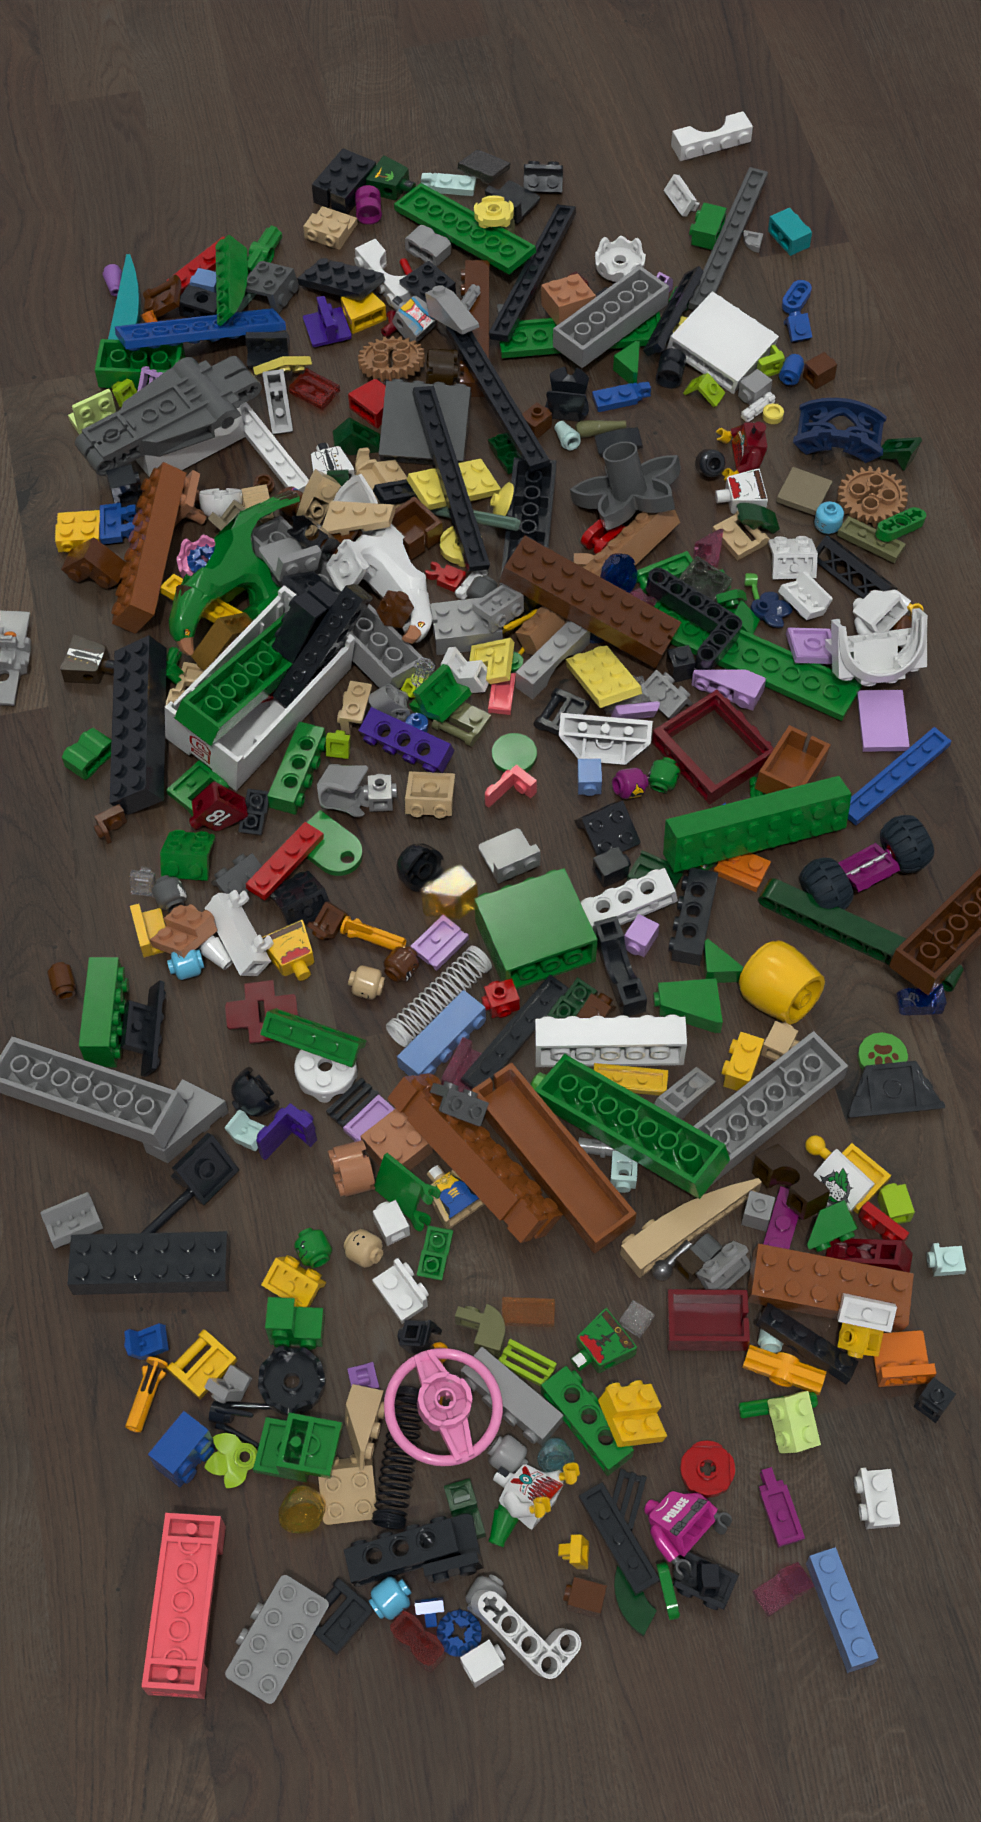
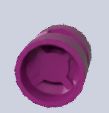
[355,185,382,225]

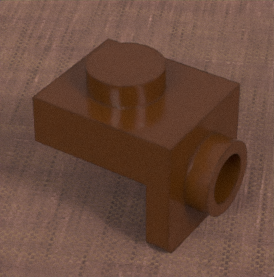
[307,901,348,940]
[576,992,616,1018]

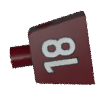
[189,781,248,831]

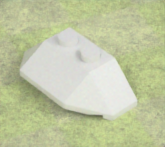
[559,713,653,765]

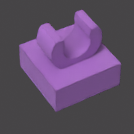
[347,1362,380,1390]

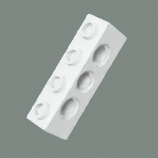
[581,868,678,928]

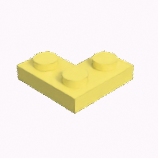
[253,356,312,375]
[469,638,515,684]

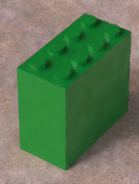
[474,868,597,989]

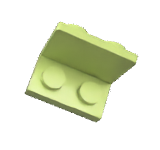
[68,389,116,435]

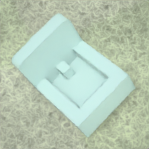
[225,1110,264,1151]

